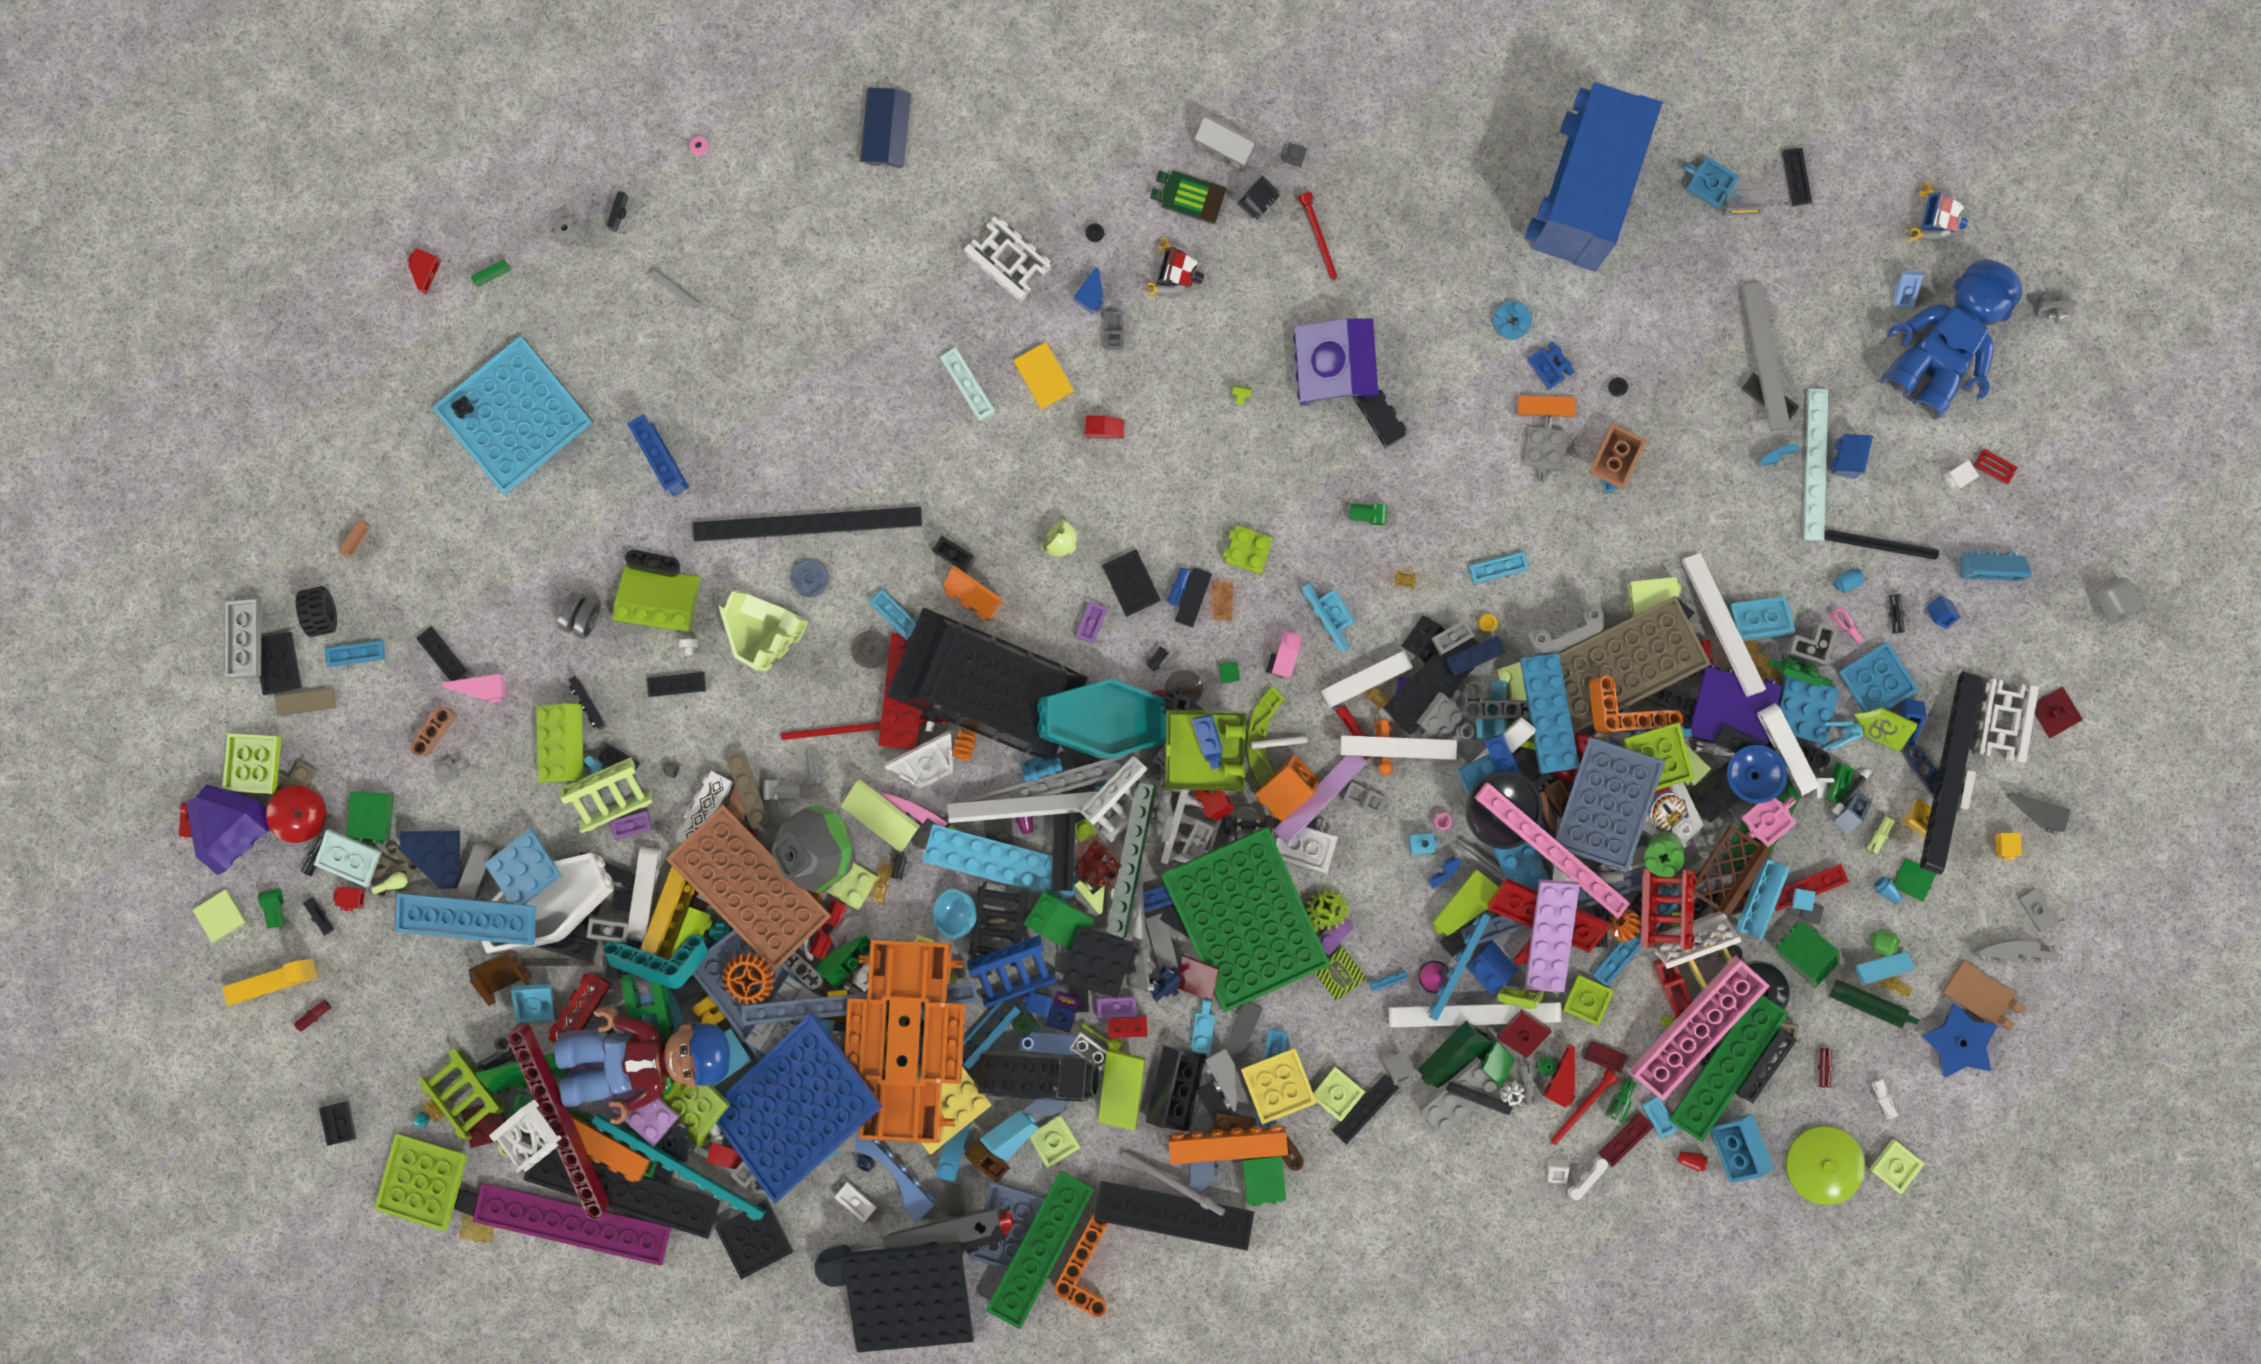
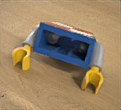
[1909,183,1968,241]

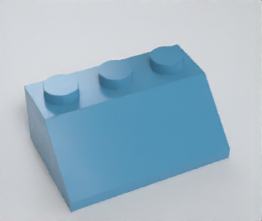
[1961,550,2032,581]
[1710,1113,1774,1183]

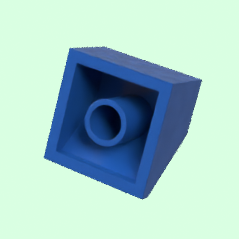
[1831,434,1873,479]
[1465,940,1518,996]

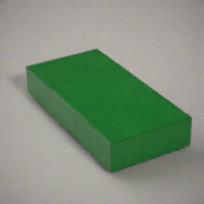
[471,260,512,287]

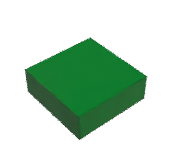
[1218,662,1240,684]

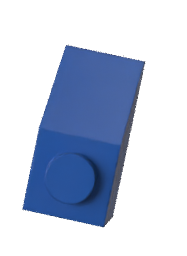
[1073,267,1104,314]
[1899,698,1927,745]
[1023,991,1054,1017]

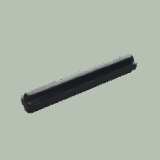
[1446,1082,1513,1115]

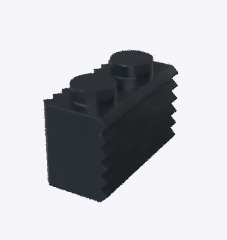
[933,536,975,573]

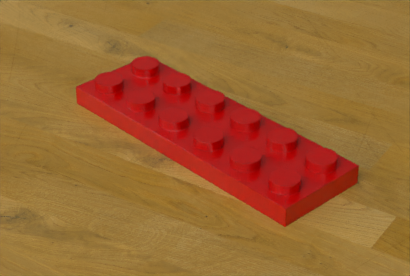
[878,632,922,750]
[1487,878,1610,953]

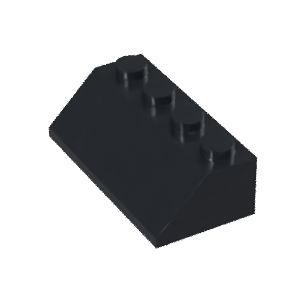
[1146,1046,1206,1131]

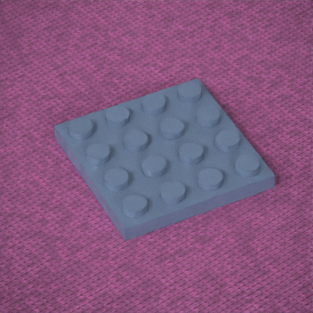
[969,1182,1046,1270]

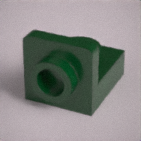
[1012,1012,1040,1039]

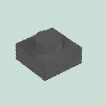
[1283,143,1307,168]

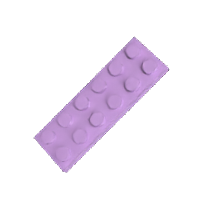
[1525,879,1580,992]
[569,1046,680,1147]

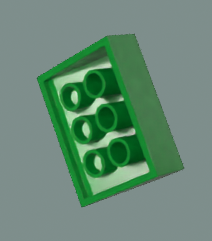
[476,1053,570,1095]

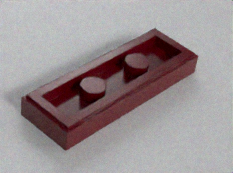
[1598,1112,1654,1167]

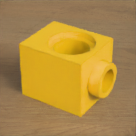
[1995,833,2022,860]

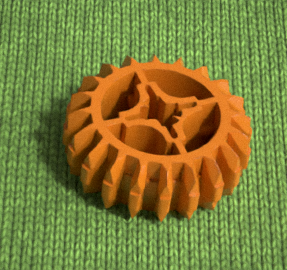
[722,952,775,1005]

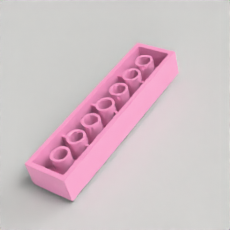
[1630,955,1769,1101]

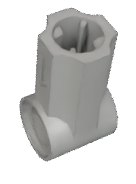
[763,780,801,800]
[476,1033,512,1065]

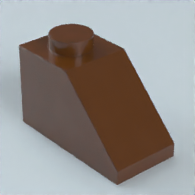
[964,1140,1010,1182]

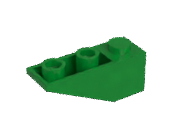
[815,934,871,989]

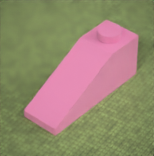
[442,674,507,703]

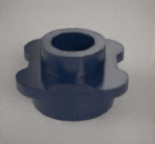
[856,1155,876,1172]

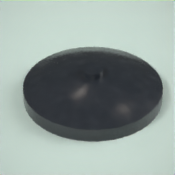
[1465,771,1543,849]

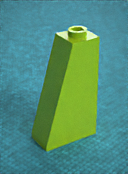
[1431,869,1499,936]

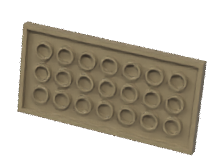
[1559,596,1711,734]

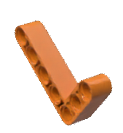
[1589,675,1683,734]
[1055,1211,1108,1317]

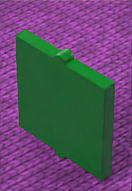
[1893,858,1936,902]
[1480,1041,1515,1087]

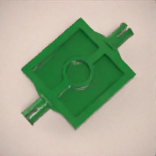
[1767,656,1833,687]

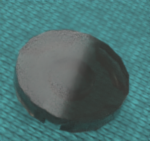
[851,631,889,669]

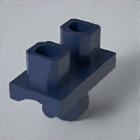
[1149,965,1182,1002]

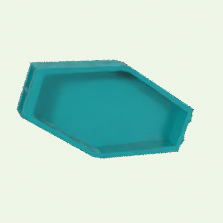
[1037,680,1166,759]

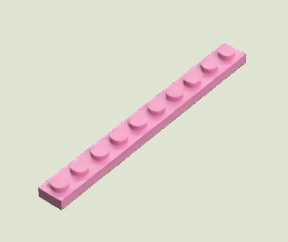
[1474,783,1630,919]

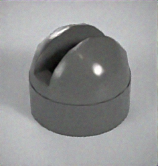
[663,762,680,778]

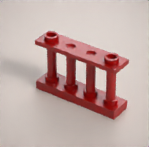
[1641,869,1697,950]

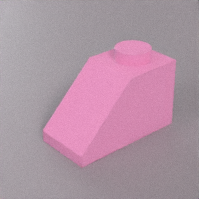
[1272,630,1303,679]

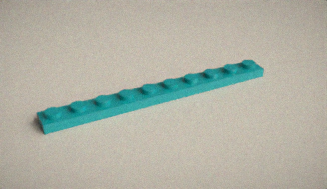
[591,1114,767,1221]

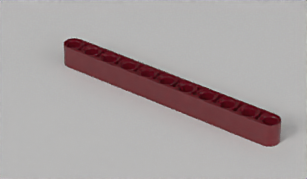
[507,1022,609,1220]

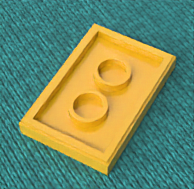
[1013,342,1074,410]

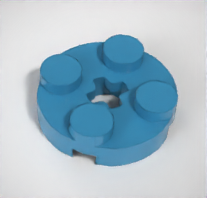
[1493,301,1532,340]

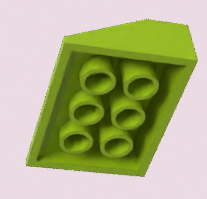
[612,566,701,633]

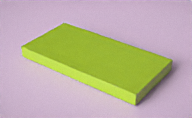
[1098,1049,1146,1131]

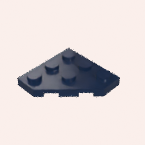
[400,830,460,889]

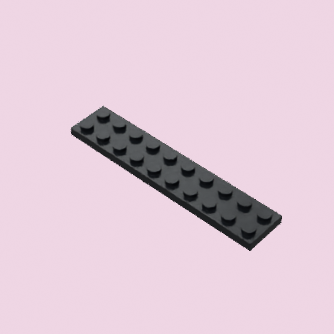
[523,1147,721,1239]

